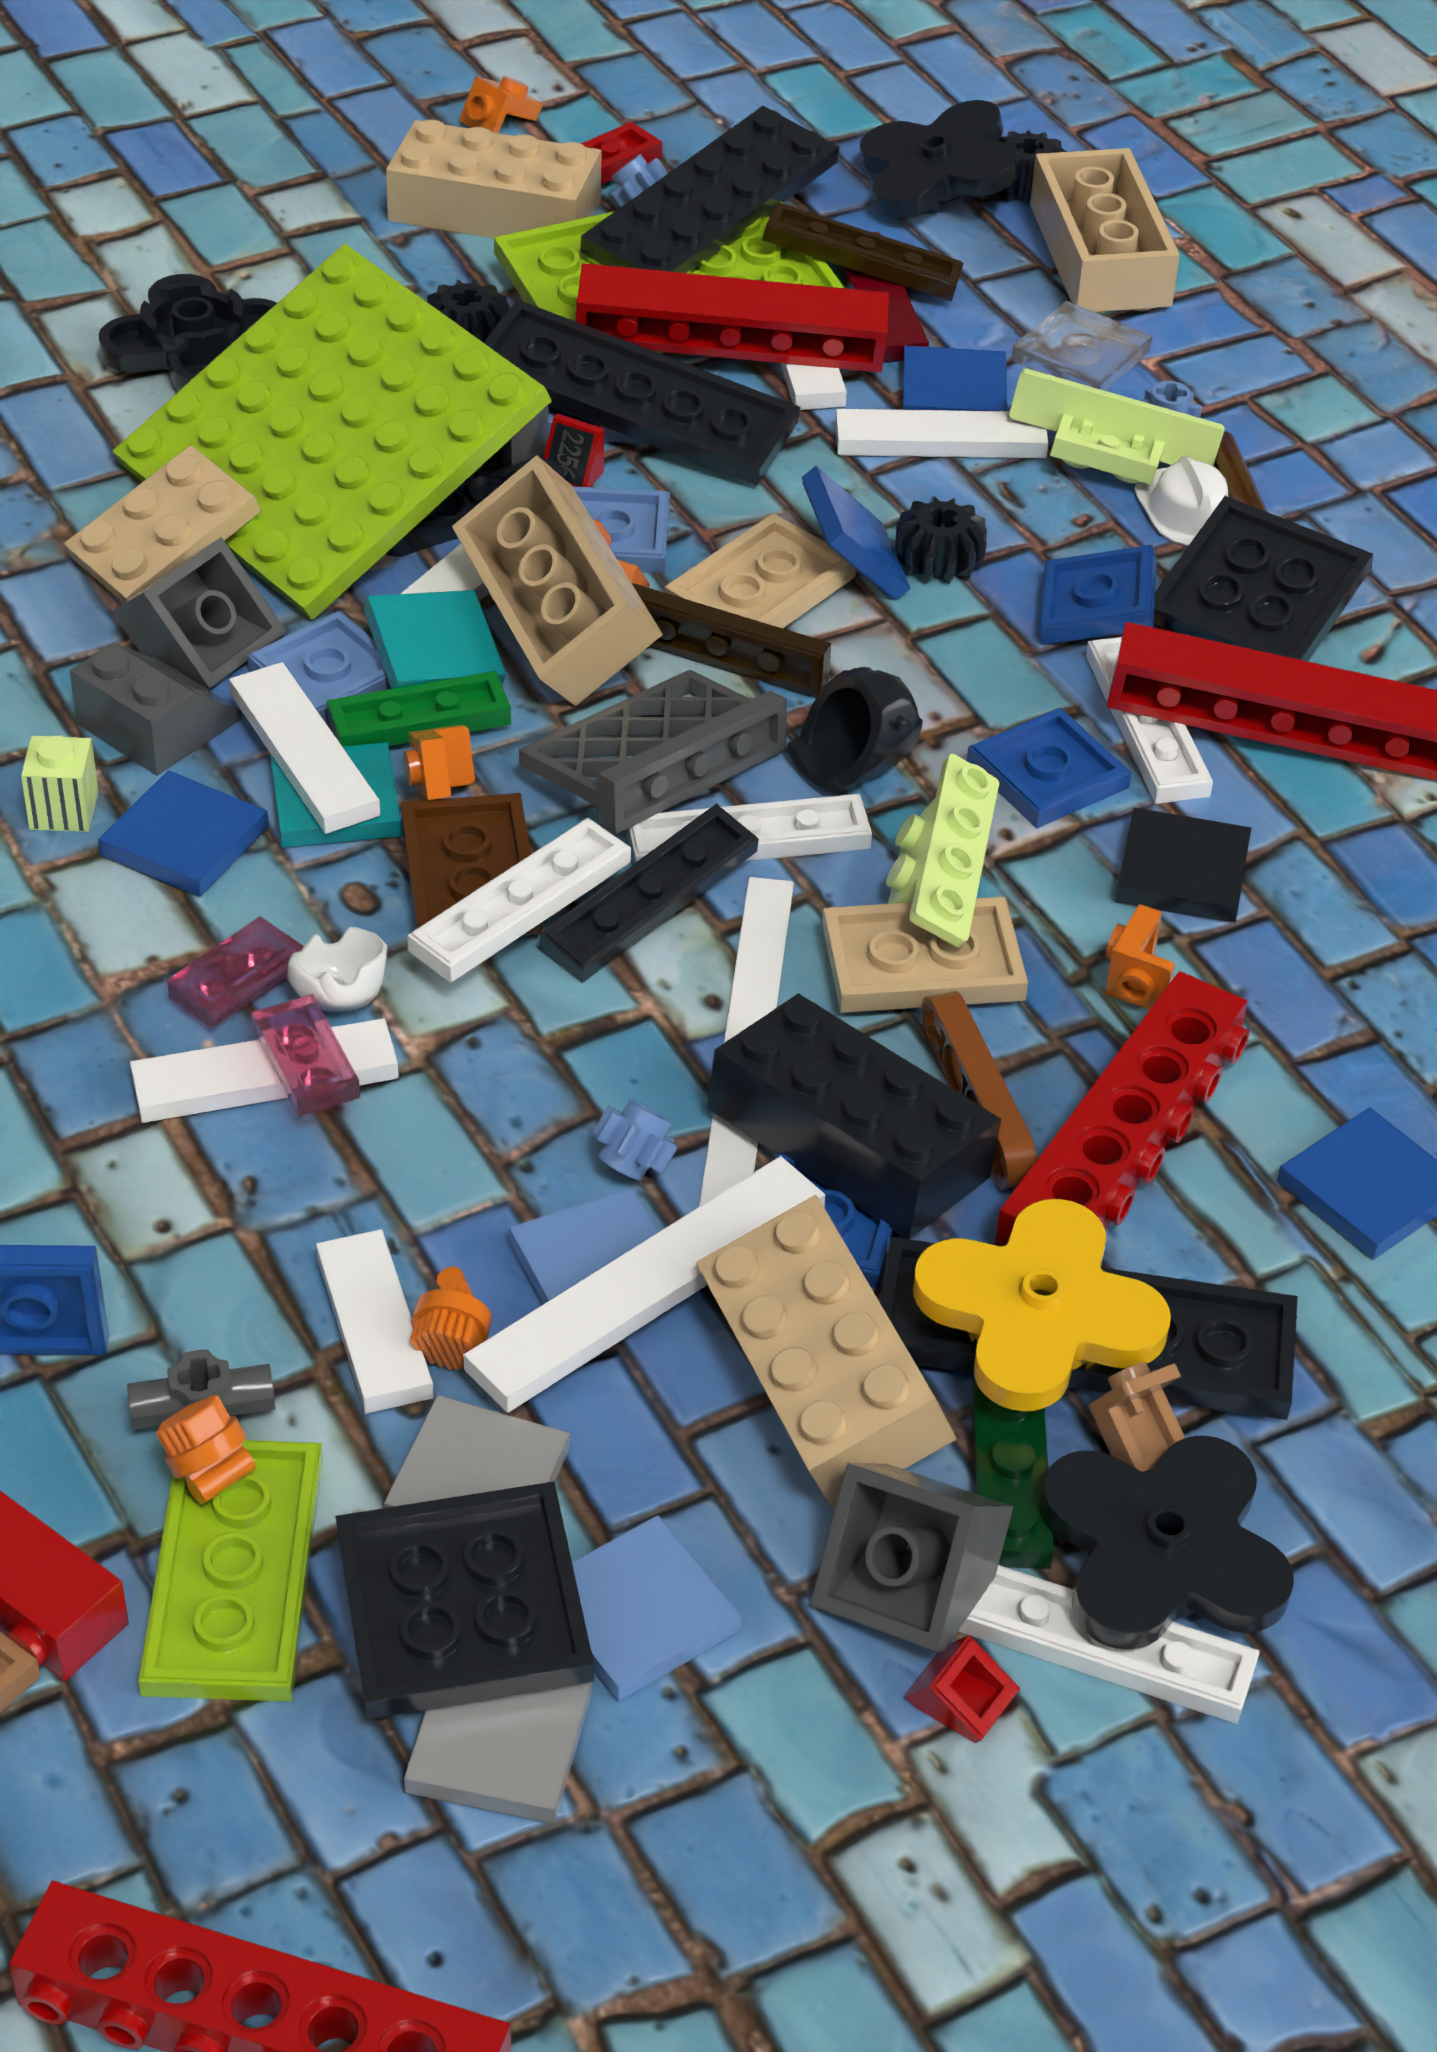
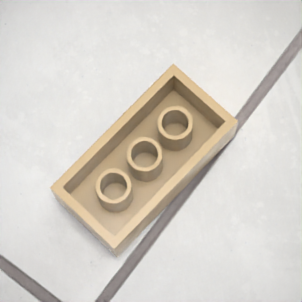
[386,120,601,238]
[1030,148,1180,314]
[452,455,663,706]
[696,1194,957,1510]

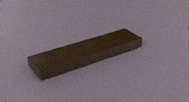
[762,202,964,301]
[632,583,832,698]

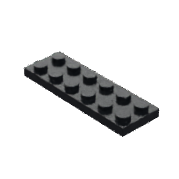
[580,106,839,273]
[484,299,801,486]
[880,1237,1298,1420]

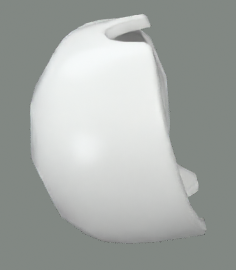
[287,927,388,1012]

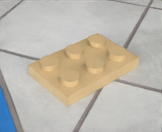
[64,445,261,603]
[664,513,856,628]
[822,897,1028,1013]

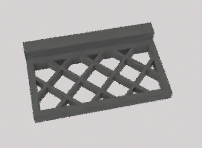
[519,669,787,834]

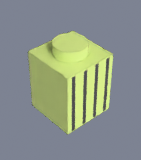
[21,736,99,832]

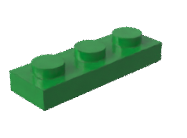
[327,671,511,746]

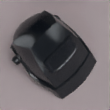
[786,667,923,794]

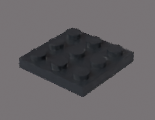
[1154,496,1373,661]
[335,1481,594,1720]

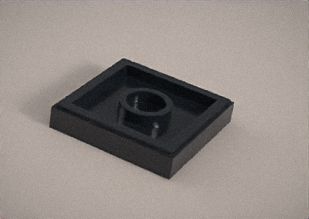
[1115,807,1252,923]

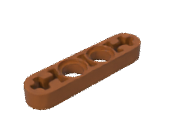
[922,991,1038,1191]

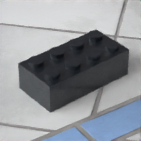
[707,993,1002,1239]

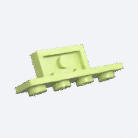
[1009,368,1225,485]
[886,754,999,947]

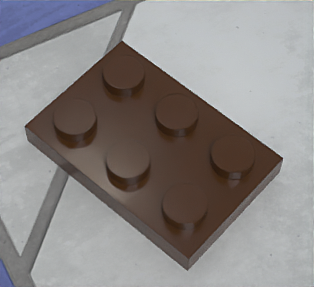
[401,793,542,936]

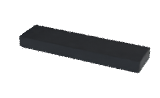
[540,803,759,983]

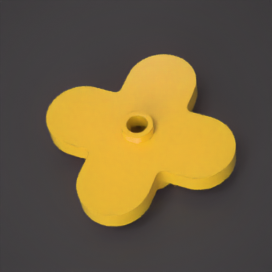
[913,1199,1171,1411]

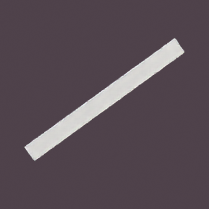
[699,877,794,1207]

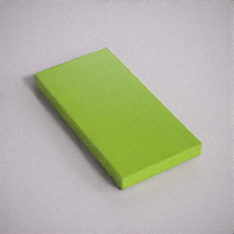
[138,1440,323,1702]

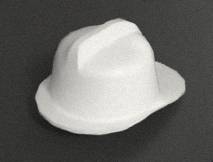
[1135,456,1228,547]

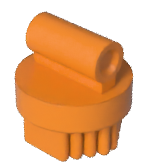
[410,1266,492,1371]
[156,1395,256,1504]

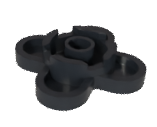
[860,100,1018,217]
[99,274,277,391]
[1040,1436,1294,1650]

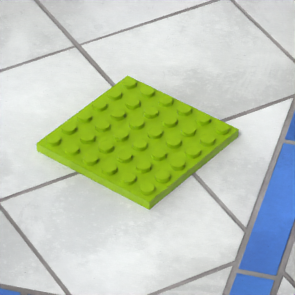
[112,243,552,621]

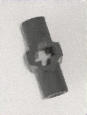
[127,1349,276,1430]

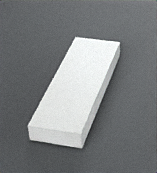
[316,1229,434,1414]

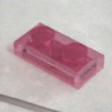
[167,916,304,1029]
[252,994,360,1117]

